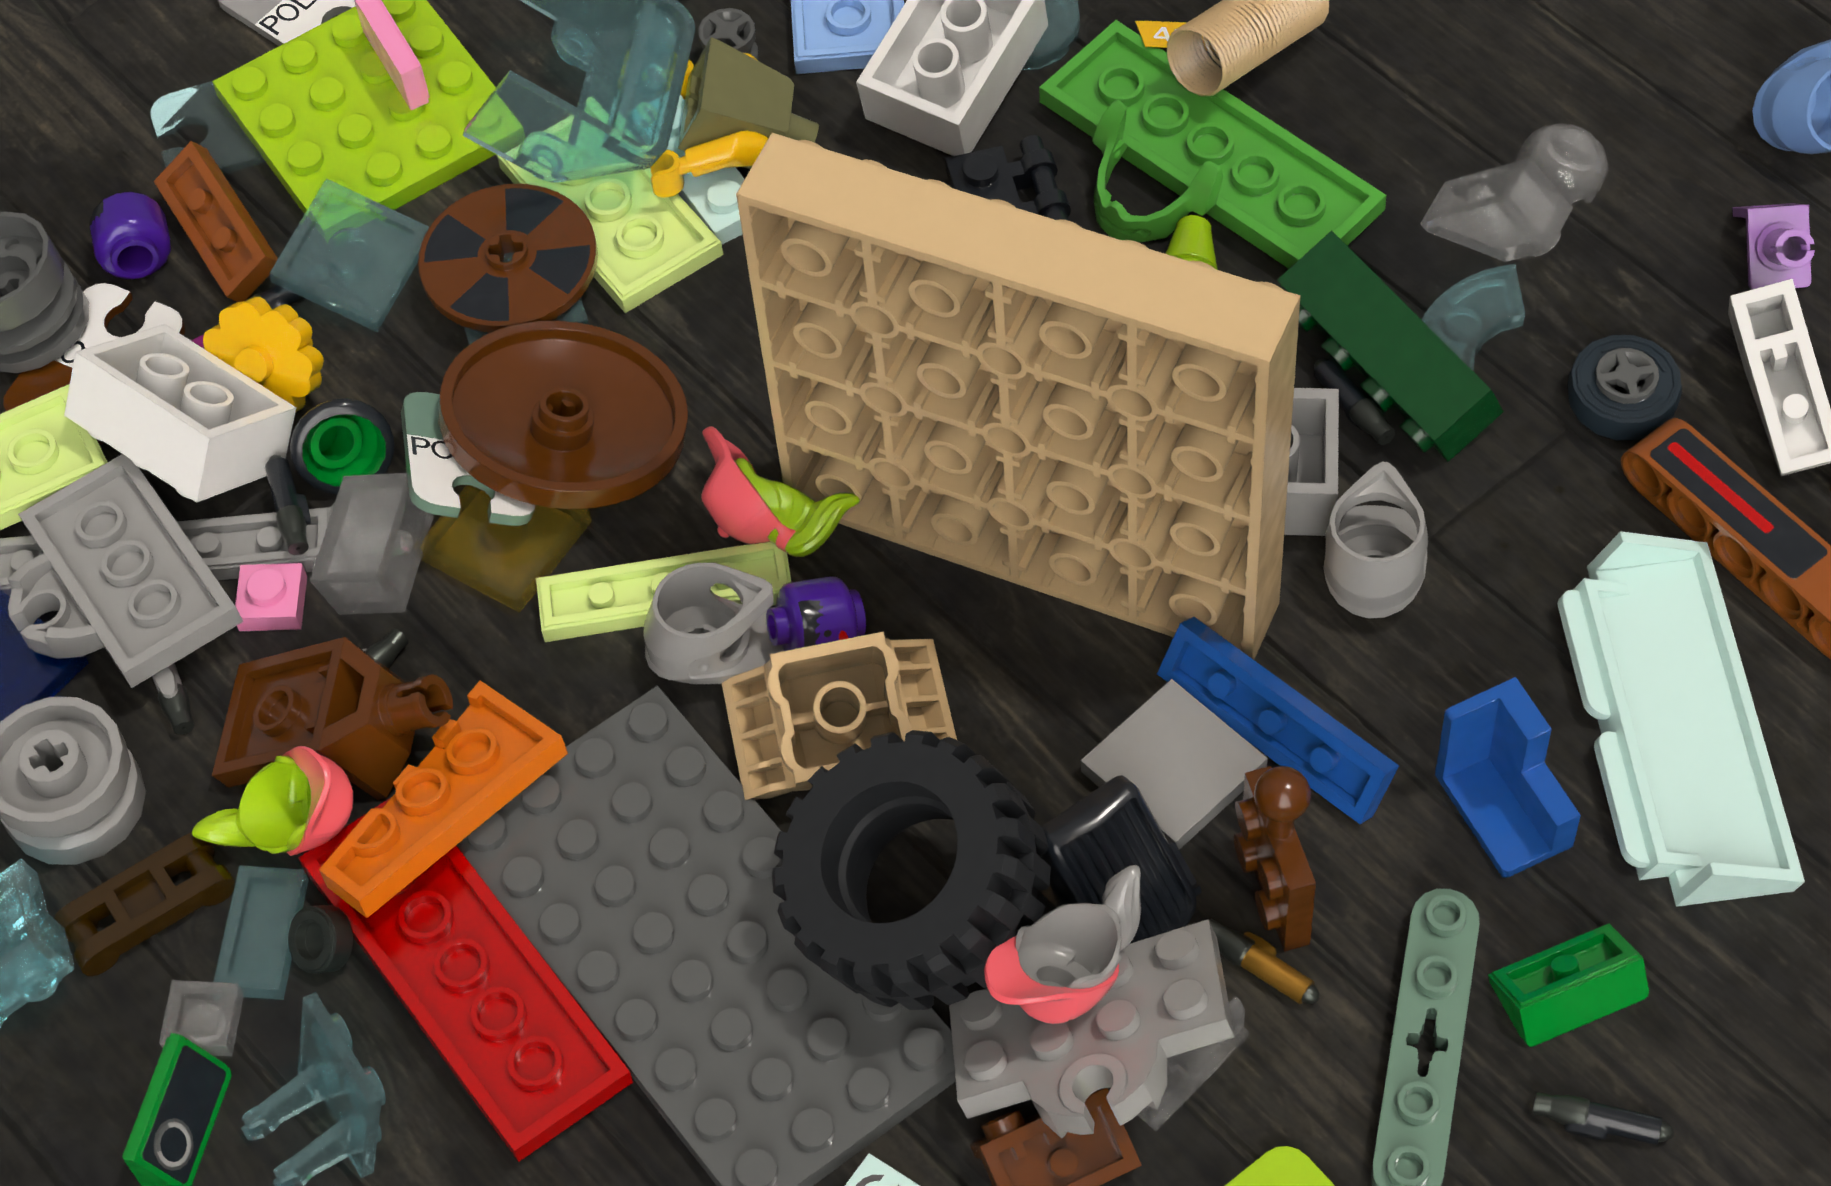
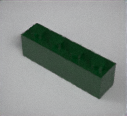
[1277,230,1504,462]

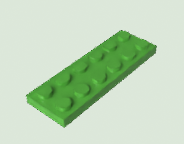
[1039,20,1387,269]

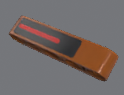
[1621,418,1831,659]

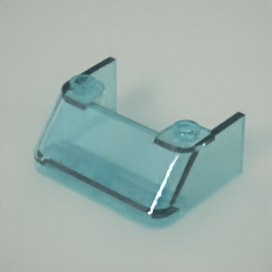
[463,0,695,183]

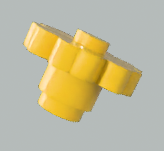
[203,297,324,413]

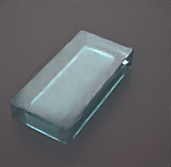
[213,866,309,1000]

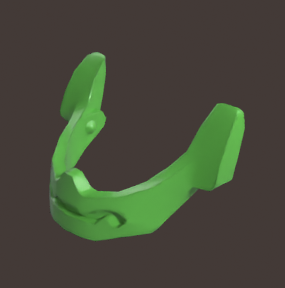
[1092,99,1223,243]

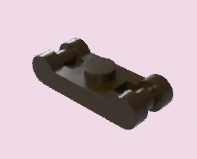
[53,832,237,976]

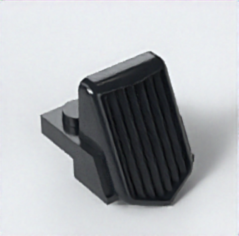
[1036,775,1202,943]

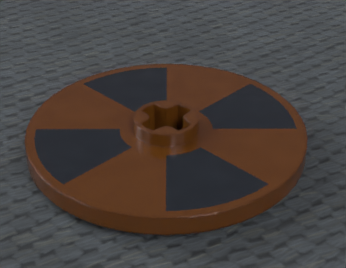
[418,184,598,333]

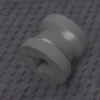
[698,8,759,61]

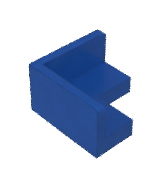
[1435,677,1581,878]

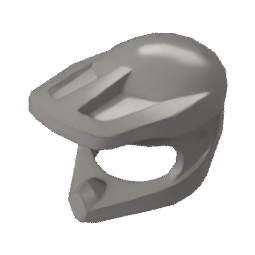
[1323,462,1428,619]
[643,563,784,684]

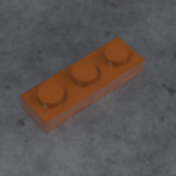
[154,141,281,302]

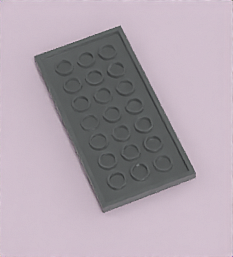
[456,686,956,1186]

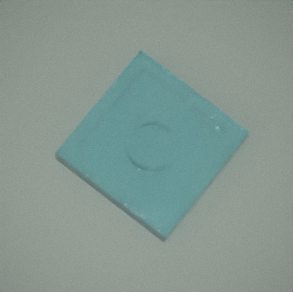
[270,178,429,332]

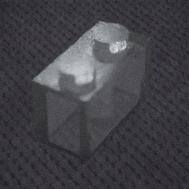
[310,473,434,615]

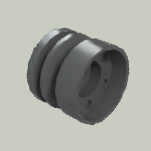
[0,212,89,373]

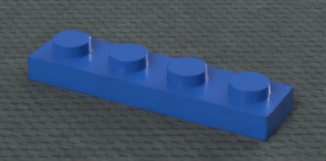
[1157,617,1399,824]

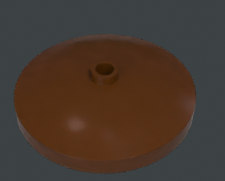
[438,321,688,509]

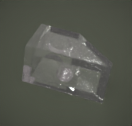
[1420,158,1573,262]

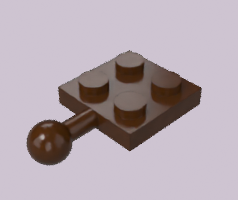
[1234,766,1316,952]

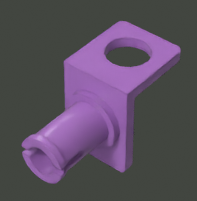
[1733,203,1815,290]

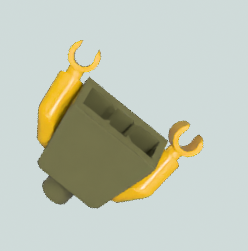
[650,37,819,197]

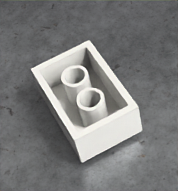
[856,0,1048,156]
[64,324,296,503]

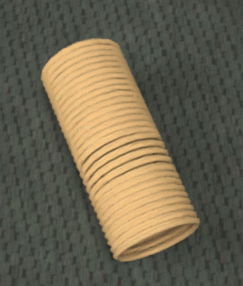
[1167,0,1329,96]

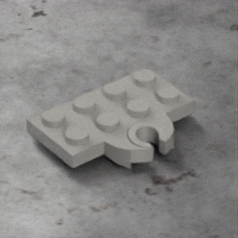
[8,454,243,688]
[949,919,1235,1138]

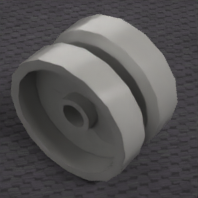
[0,697,146,865]

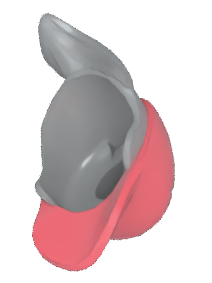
[984,865,1141,1024]

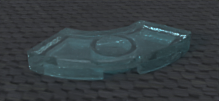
[1422,264,1525,372]

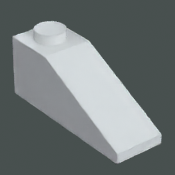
[1728,279,1831,476]

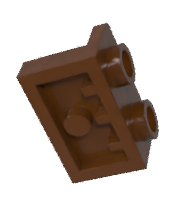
[970,1088,1142,1186]

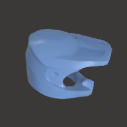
[1752,39,1831,154]

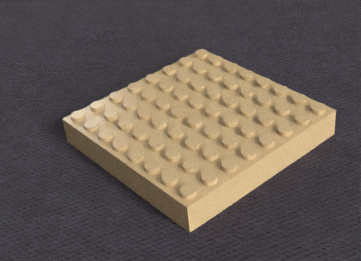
[736,133,1300,660]

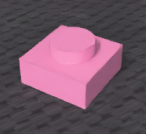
[235,563,307,631]

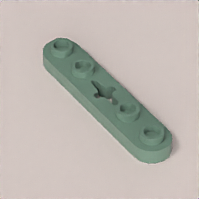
[1371,889,1480,1186]

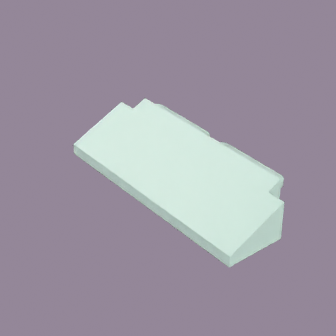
[1558,531,1805,907]

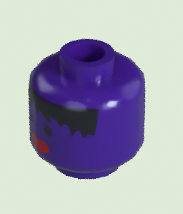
[89,192,171,279]
[766,577,866,651]

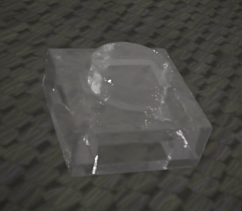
[159,980,244,1056]

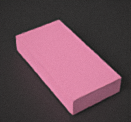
[354,0,430,110]

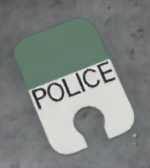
[401,392,535,526]

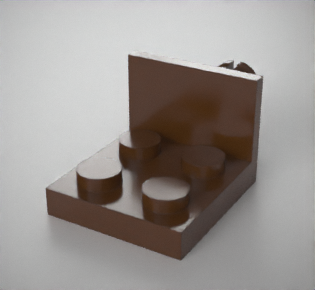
[212,637,453,800]

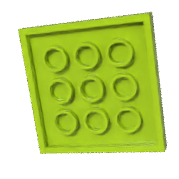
[212,0,527,246]

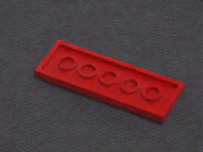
[298,798,633,1162]

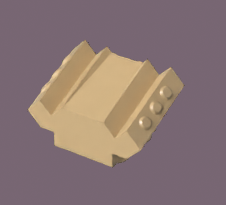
[722,631,957,800]

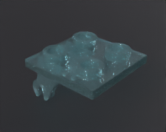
[241,992,386,1186]

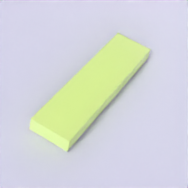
[536,541,792,642]

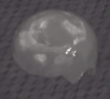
[1510,123,1609,214]

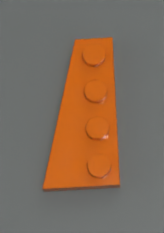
[319,680,568,918]

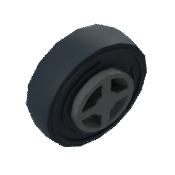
[1567,335,1682,440]

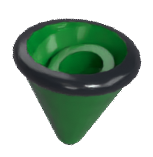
[290,398,395,495]

